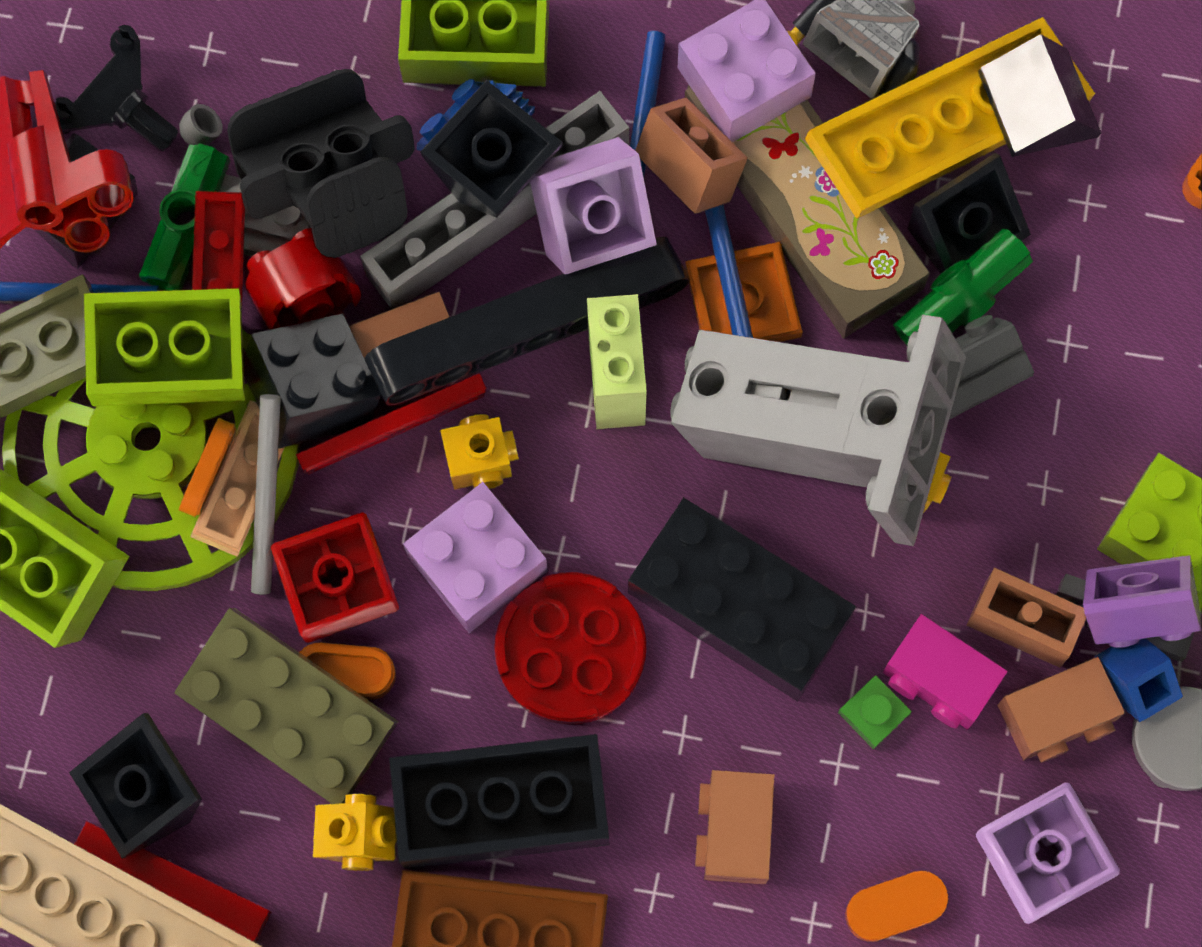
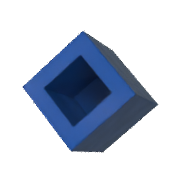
[1095,638,1183,722]

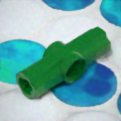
[139,143,230,291]
[893,229,1033,346]

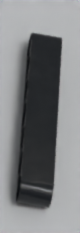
[364,236,690,405]

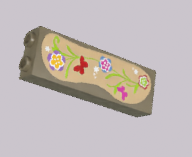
[685,85,930,339]

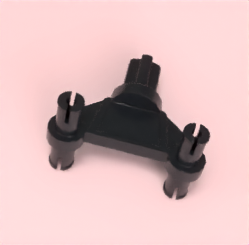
[54,25,178,151]

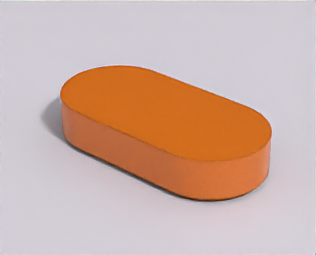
[179,418,237,517]
[299,642,396,700]
[845,871,948,942]

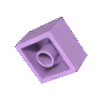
[677,0,816,142]
[530,137,657,275]
[403,482,548,633]

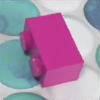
[882,614,1008,730]

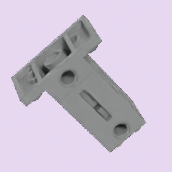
[670,315,966,546]

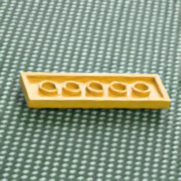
[805,17,1095,219]

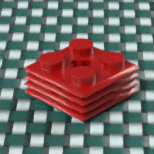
[271,512,399,643]

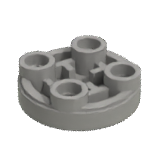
[1132,686,1202,791]

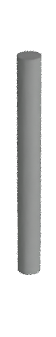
[251,394,281,595]

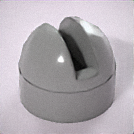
[179,104,223,145]

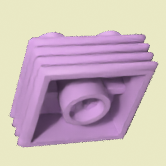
[976,782,1120,924]

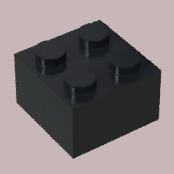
[243,313,382,449]

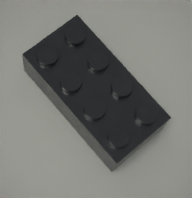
[628,497,856,702]
[389,734,610,869]

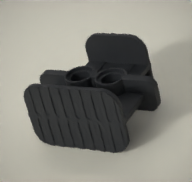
[227,69,415,258]

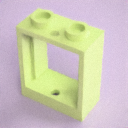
[587,294,647,429]

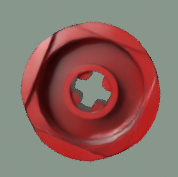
[245,228,361,330]

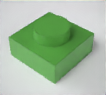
[838,675,912,750]

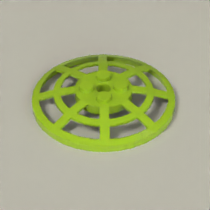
[2,330,300,591]

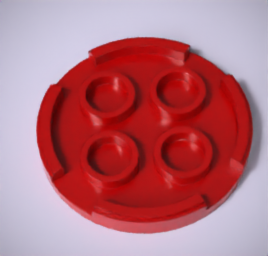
[494,572,647,725]

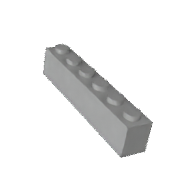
[360,91,629,310]

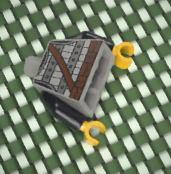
[787,0,920,99]

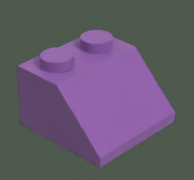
[1083,555,1201,648]

